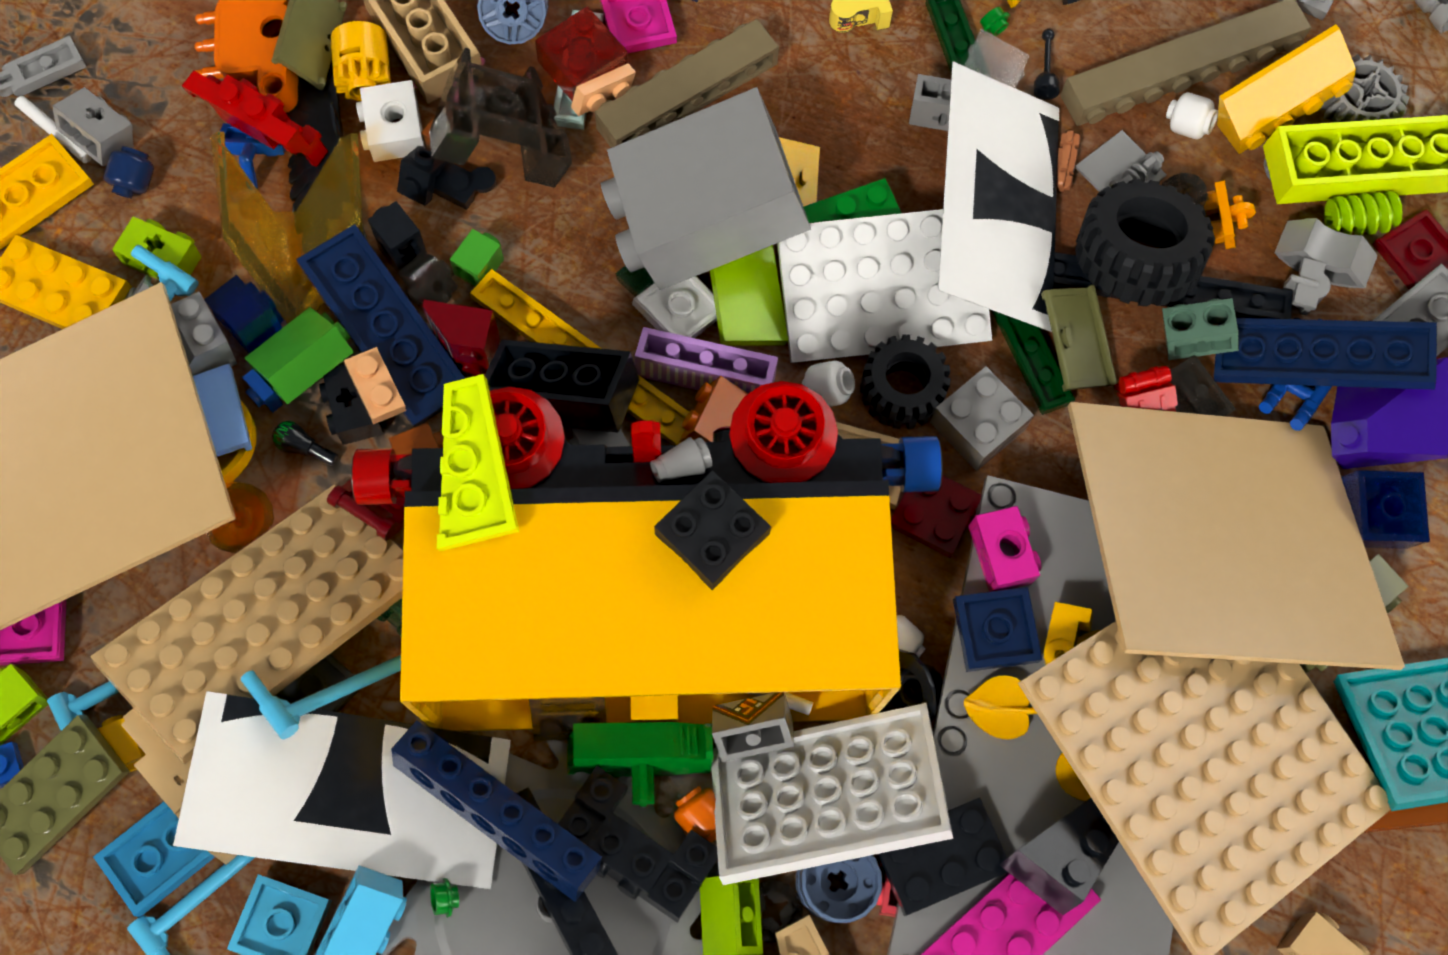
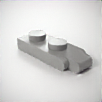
[0,35,87,97]

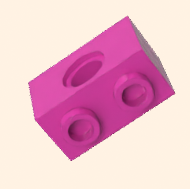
[968,506,1041,592]

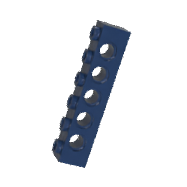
[391,720,602,902]

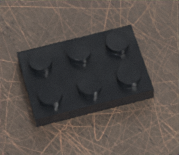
[878,797,1008,917]

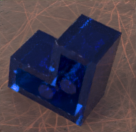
[204,275,285,354]

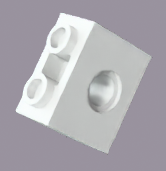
[356,80,425,162]

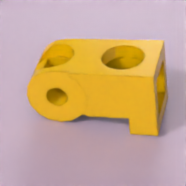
[1044,602,1093,665]

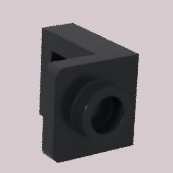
[397,146,446,206]

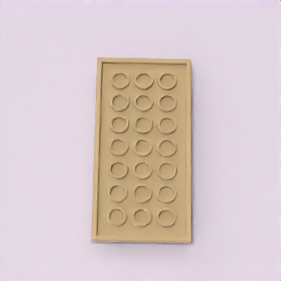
[90,485,403,764]

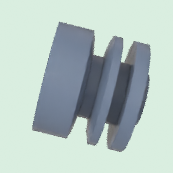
[477,0,549,45]
[795,855,882,923]

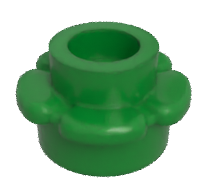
[980,6,1010,36]
[430,878,459,918]

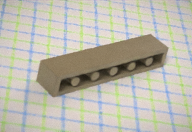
[595,19,779,148]

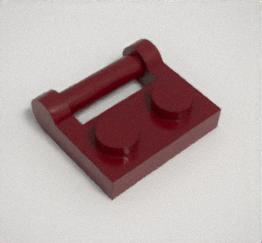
[327,479,405,541]

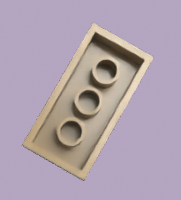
[363,0,484,104]

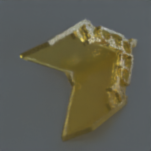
[210,132,363,324]

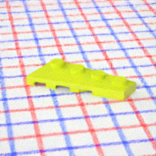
[436,374,519,551]

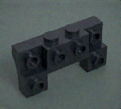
[558,766,718,923]

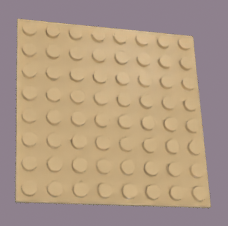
[0,282,236,630]
[1068,402,1405,670]
[1018,621,1391,955]

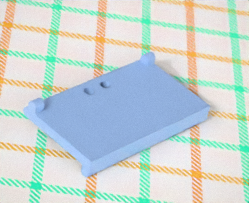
[193,363,252,457]

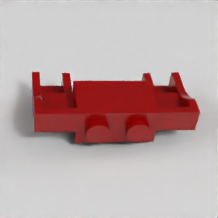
[182,70,328,167]

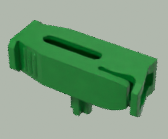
[567,722,713,807]

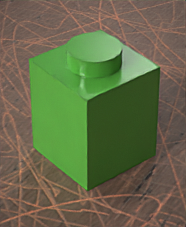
[450,229,504,287]

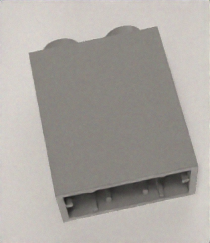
[601,87,811,290]

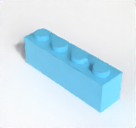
[315,865,407,955]

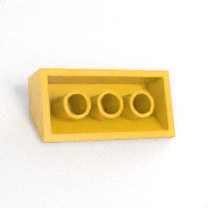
[1217,24,1356,154]

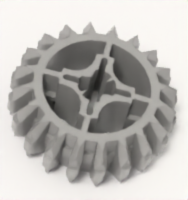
[1320,54,1410,123]

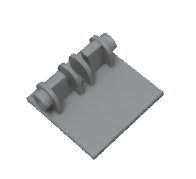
[1075,130,1167,192]

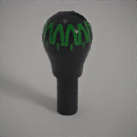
[272,421,338,467]

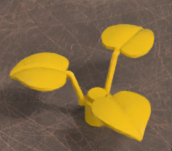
[963,629,1102,801]

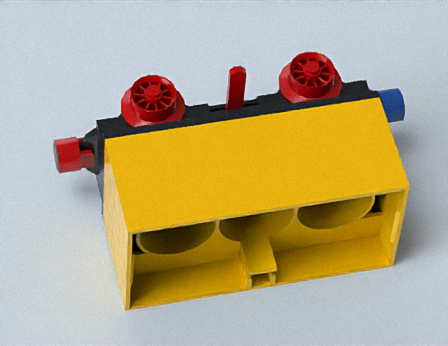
[351,381,943,732]

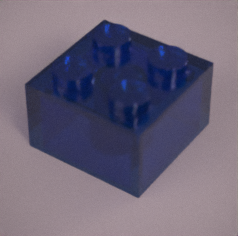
[1341,470,1430,549]

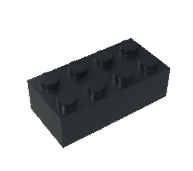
[485,339,640,433]

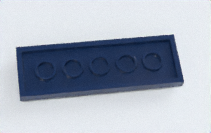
[296,224,465,428]
[1214,318,1437,390]

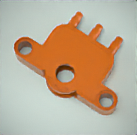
[195,0,298,113]

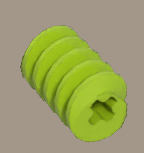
[1324,191,1403,235]

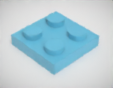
[227,874,332,955]

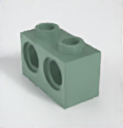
[1162,298,1239,360]

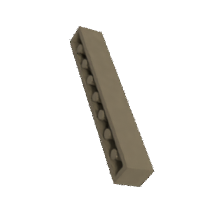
[1060,0,1312,126]

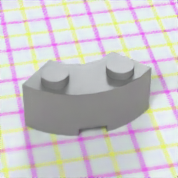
[1274,218,1378,288]

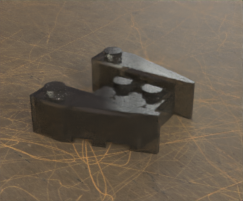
[429,48,572,188]

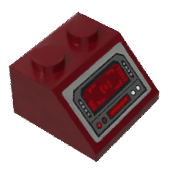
[422,300,500,376]

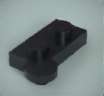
[433,160,496,210]

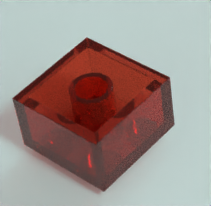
[535,6,628,101]

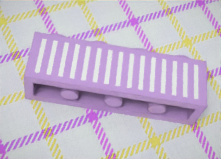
[635,327,778,394]

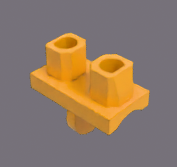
[1197,180,1256,249]

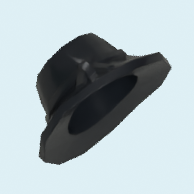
[879,649,943,723]

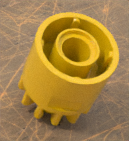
[331,21,391,101]

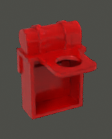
[1114,365,1178,412]

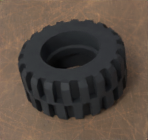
[1075,179,1215,306]

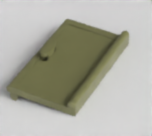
[271,0,348,90]
[1041,285,1117,392]

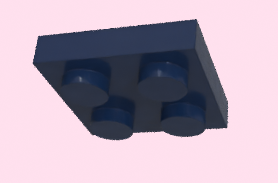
[953,587,1043,672]

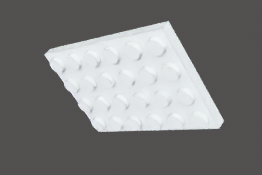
[777,209,992,363]
[711,703,953,885]

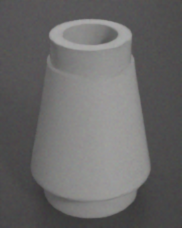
[650,437,712,483]

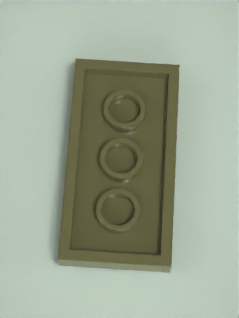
[0,715,130,875]

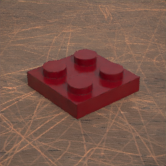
[891,475,981,558]

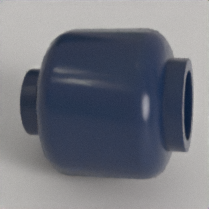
[103,146,154,199]

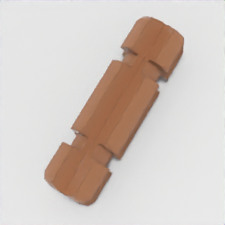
[1057,130,1081,192]

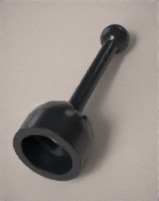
[1034,29,1060,100]

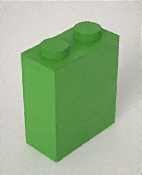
[245,307,354,405]

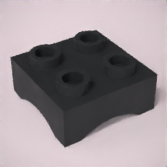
[654,470,771,590]

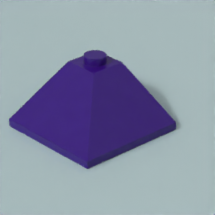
[1331,357,1448,469]

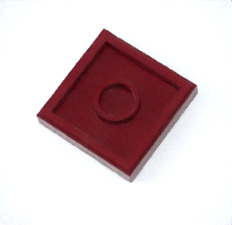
[1372,208,1448,290]

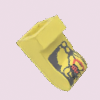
[829,0,893,33]

